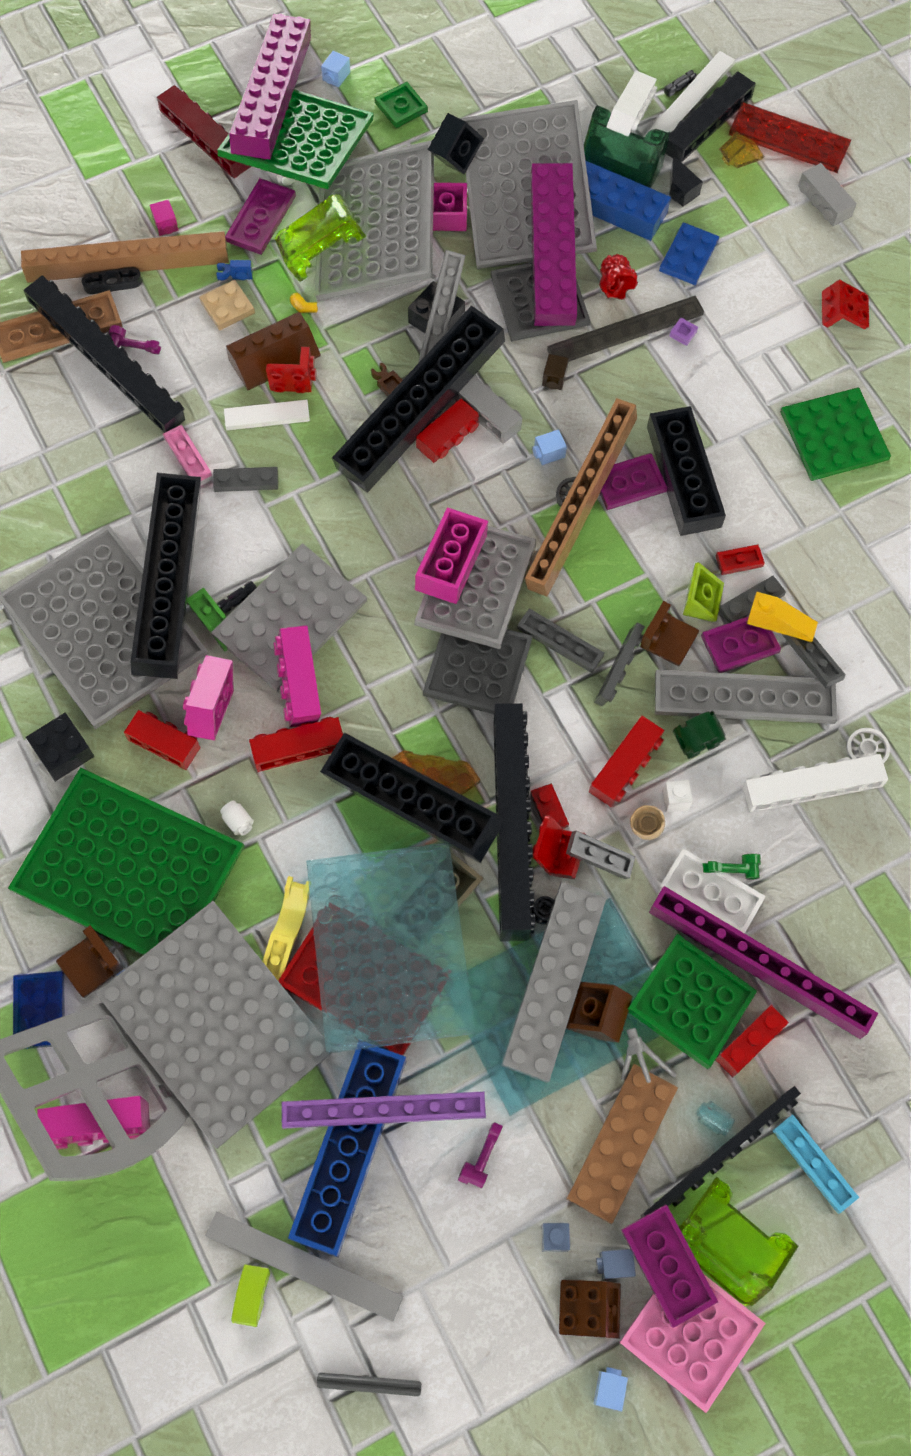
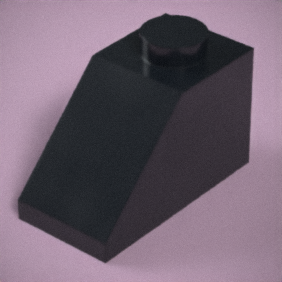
[669,157,703,207]

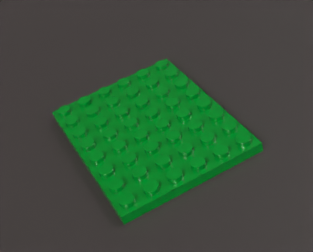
[8,767,245,955]

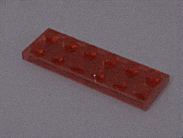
[728,102,851,173]

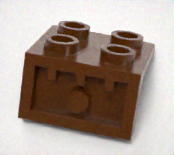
[640,601,699,666]
[56,925,123,998]
[559,1280,621,1339]

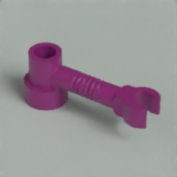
[108,325,161,355]
[458,1122,503,1189]

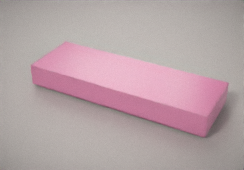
[163,424,212,481]

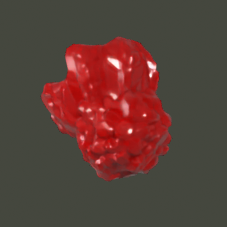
[599,254,638,300]

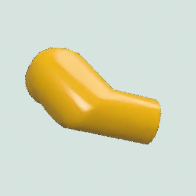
[290,293,318,313]

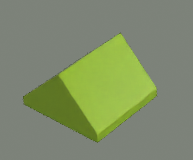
[683,562,724,622]

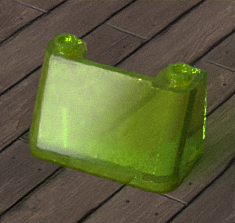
[275,194,366,282]
[678,1177,799,1306]

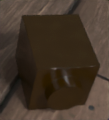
[542,354,569,390]

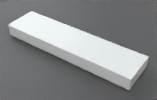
[224,400,310,431]

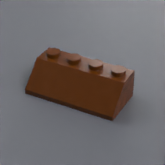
[226,312,321,391]

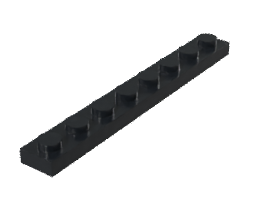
[640,1086,801,1218]

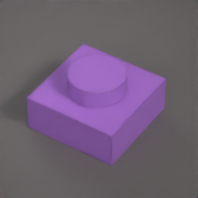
[669,318,698,346]

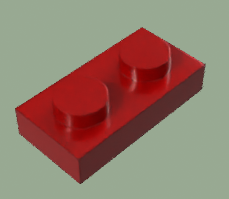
[716,544,765,575]
[530,783,569,829]

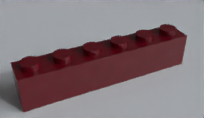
[157,85,252,179]

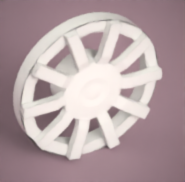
[846,728,890,764]

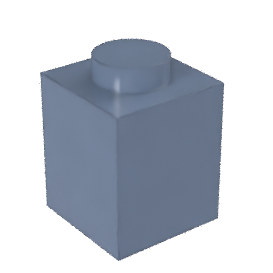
[541,1223,570,1252]
[596,1249,636,1280]

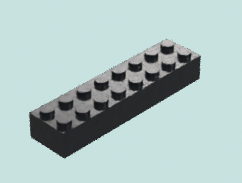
[320,732,505,863]

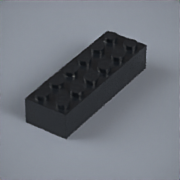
[647,406,726,536]

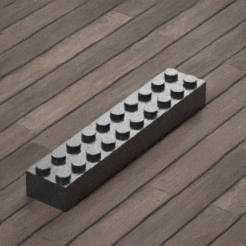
[332,305,505,493]
[130,472,201,679]
[493,703,535,942]

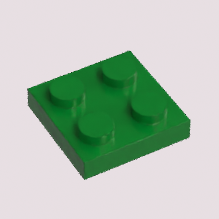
[375,81,428,128]

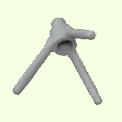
[621,1027,677,1083]

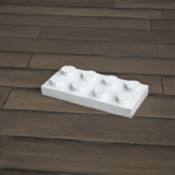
[659,848,766,933]

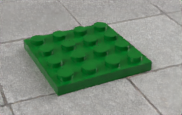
[780,387,891,481]
[628,934,757,1070]

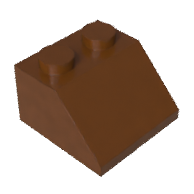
[566,982,633,1043]

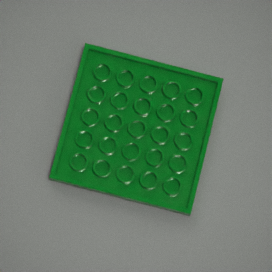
[217,89,374,190]

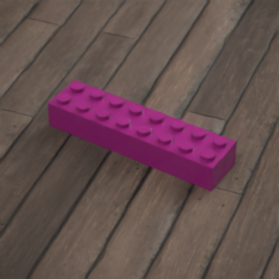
[530,163,577,326]

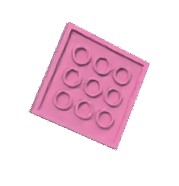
[619,1275,766,1413]

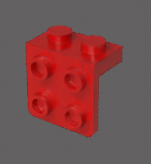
[822,279,869,329]
[266,347,317,393]
[533,816,586,880]

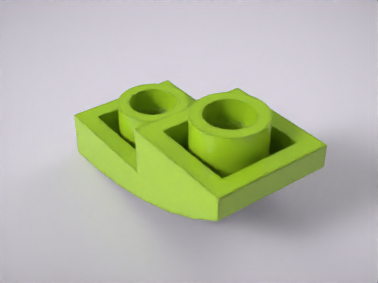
[231,1264,270,1327]

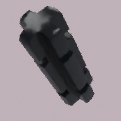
[664,70,697,97]
[217,581,257,614]

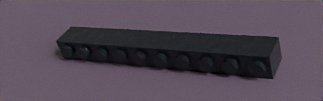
[23,275,185,433]

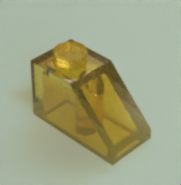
[719,132,765,168]

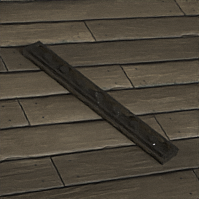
[547,295,704,362]

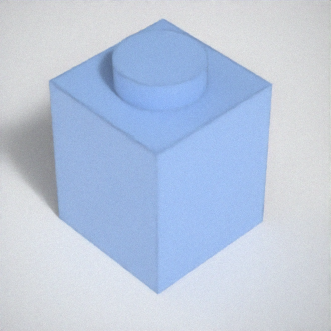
[321,51,350,87]
[532,429,567,465]
[593,1367,628,1412]

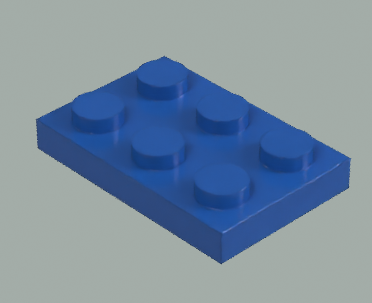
[659,222,720,286]

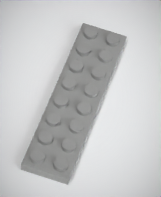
[655,670,837,724]
[501,882,606,1083]

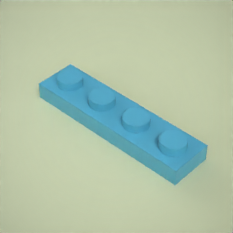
[772,1114,859,1214]

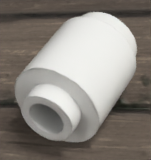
[220,800,254,836]

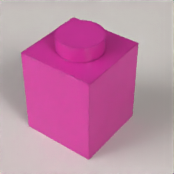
[150,199,179,236]

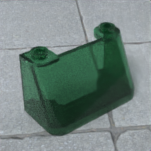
[583,105,669,188]

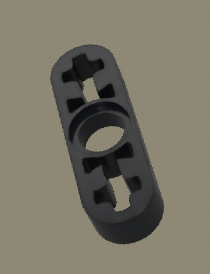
[82,267,142,294]

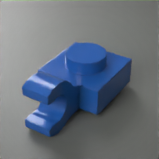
[216,260,253,281]

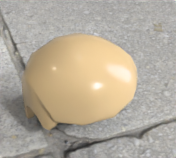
[630,805,666,840]

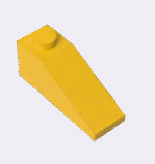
[747,592,818,642]

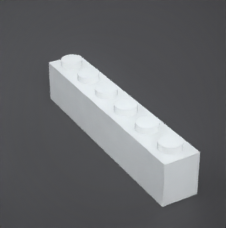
[606,71,658,137]
[742,753,888,813]

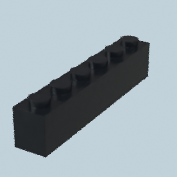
[663,71,756,162]

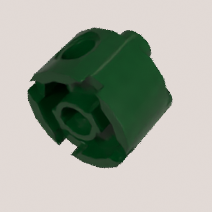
[673,711,726,759]

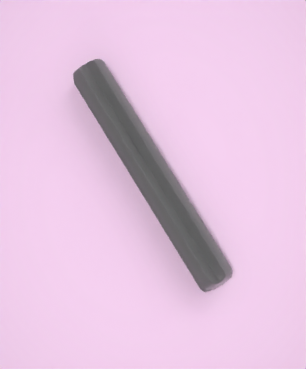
[317,1373,422,1397]

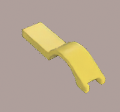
[262,876,312,980]

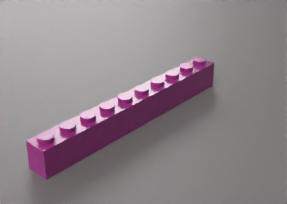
[649,886,879,1039]

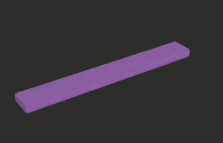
[282,1091,486,1129]

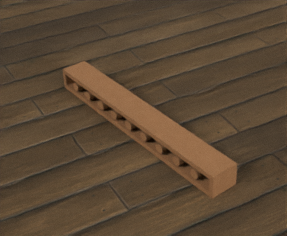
[21,231,229,283]
[525,398,637,597]

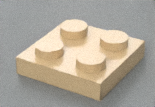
[199,280,255,331]

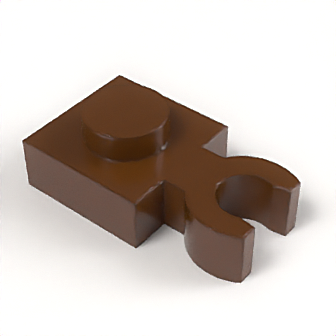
[371,363,403,397]

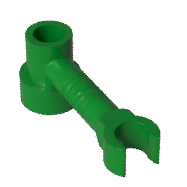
[703,854,761,880]

